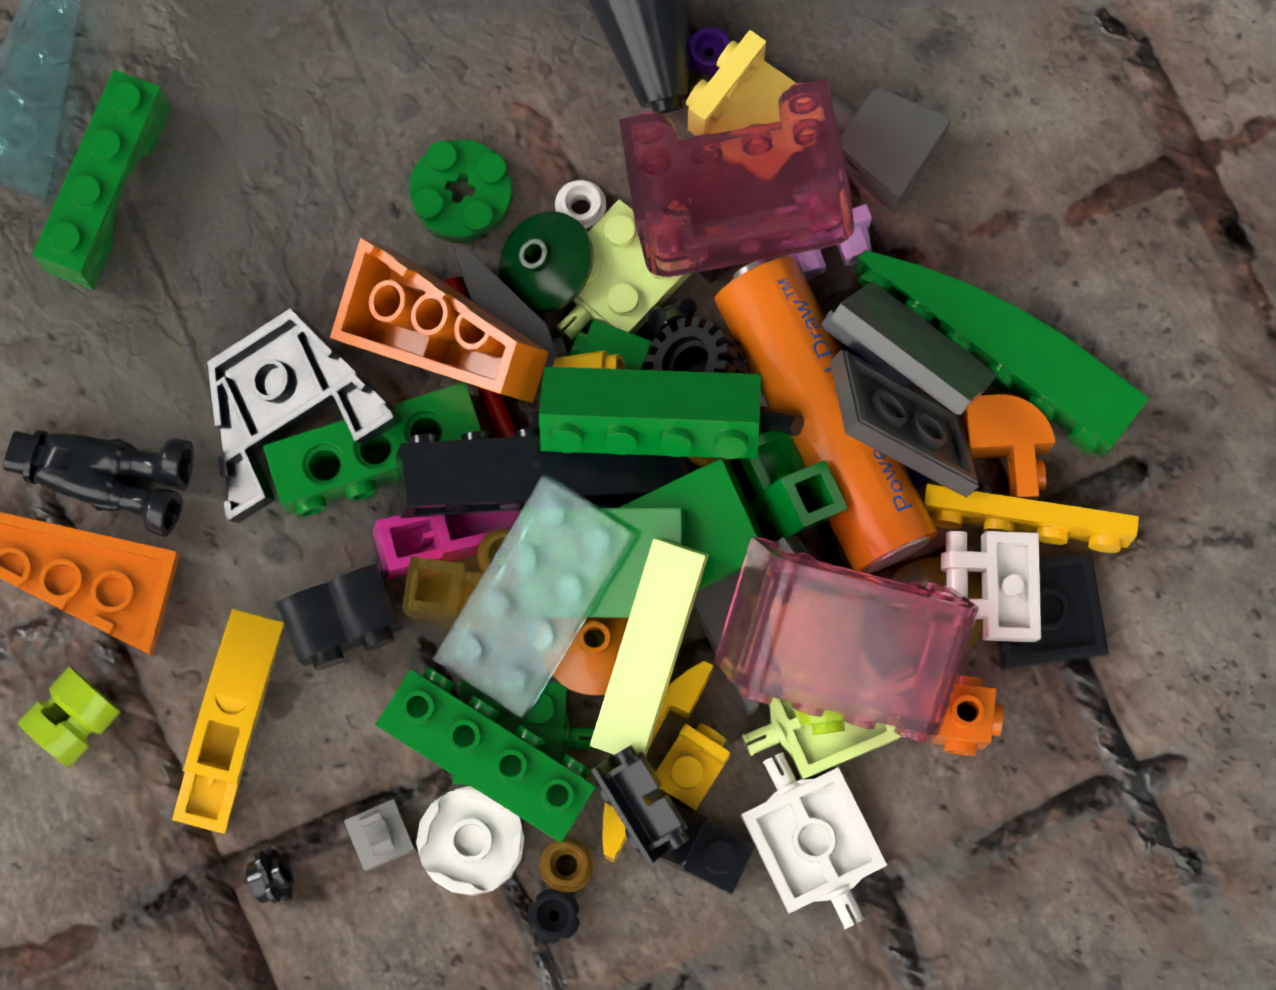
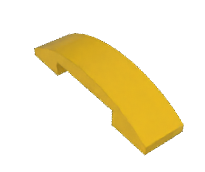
[602,661,713,863]

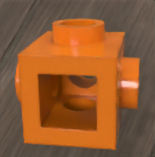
[924,675,1004,756]

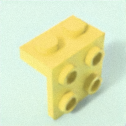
[686,30,826,184]

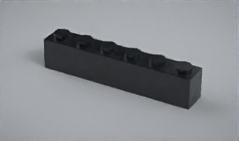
[395,428,702,519]

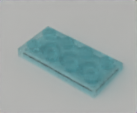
[433,475,638,718]

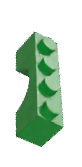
[32,70,172,290]

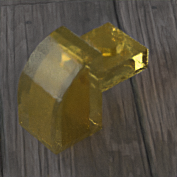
[402,556,521,635]

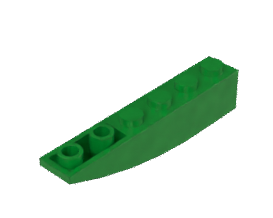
[855,250,1150,459]

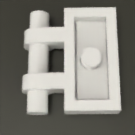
[941,531,1041,642]

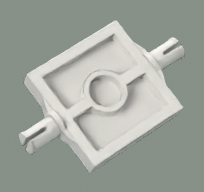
[741,752,887,930]

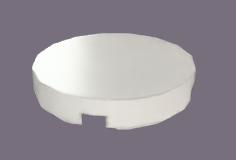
[416,786,525,896]

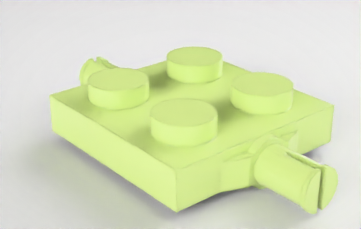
[556,199,696,342]
[742,647,918,780]

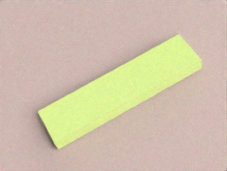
[590,537,709,757]

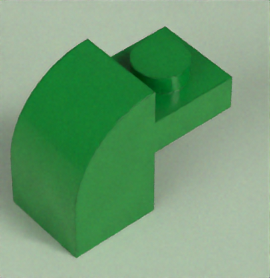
[739,430,848,538]

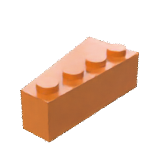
[330,238,549,403]

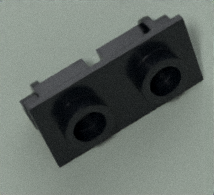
[591,744,690,865]

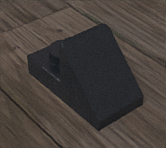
[658,798,756,896]

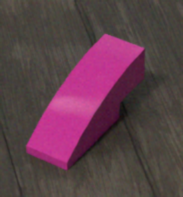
[372,511,523,580]

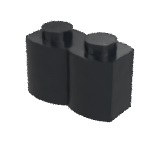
[277,563,403,670]

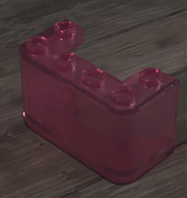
[619,79,854,277]
[714,536,979,742]

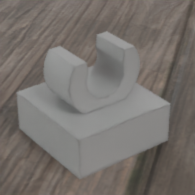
[344,799,416,872]

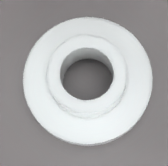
[555,180,606,230]

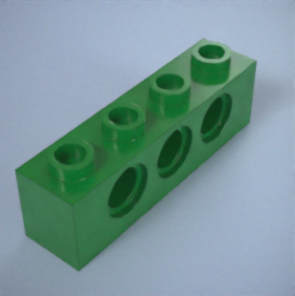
[263,382,481,518]

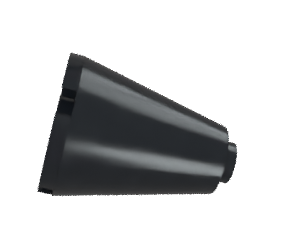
[588,0,690,115]

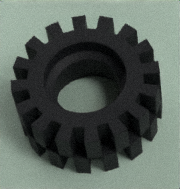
[644,317,747,374]

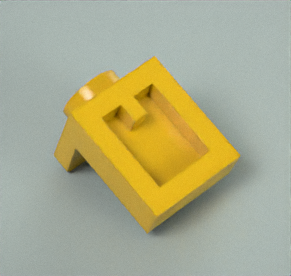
[655,723,731,812]

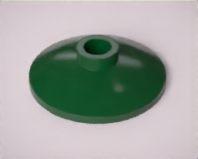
[499,211,594,312]

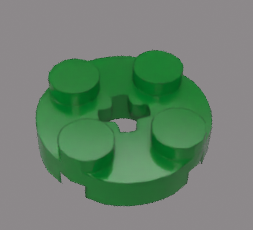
[409,140,512,244]

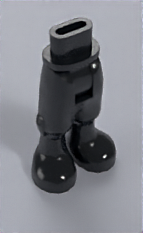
[3,429,194,537]

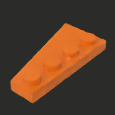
[0,512,180,657]

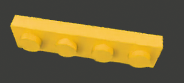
[921,484,1139,553]

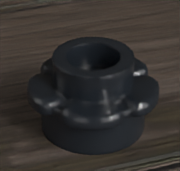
[527,889,580,944]

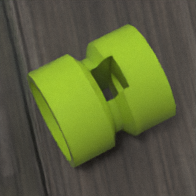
[17,666,121,769]

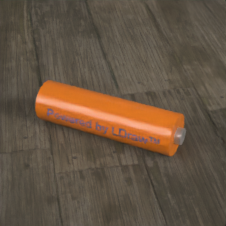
[714,257,939,576]

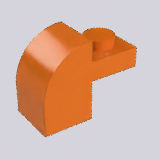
[961,394,1055,500]

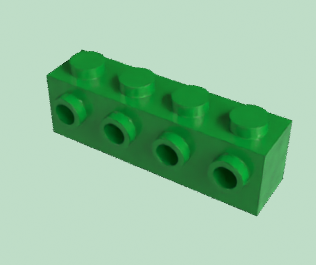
[539,366,761,459]
[375,667,597,843]

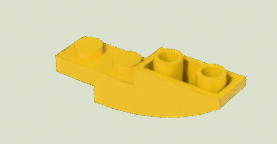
[172,608,284,834]

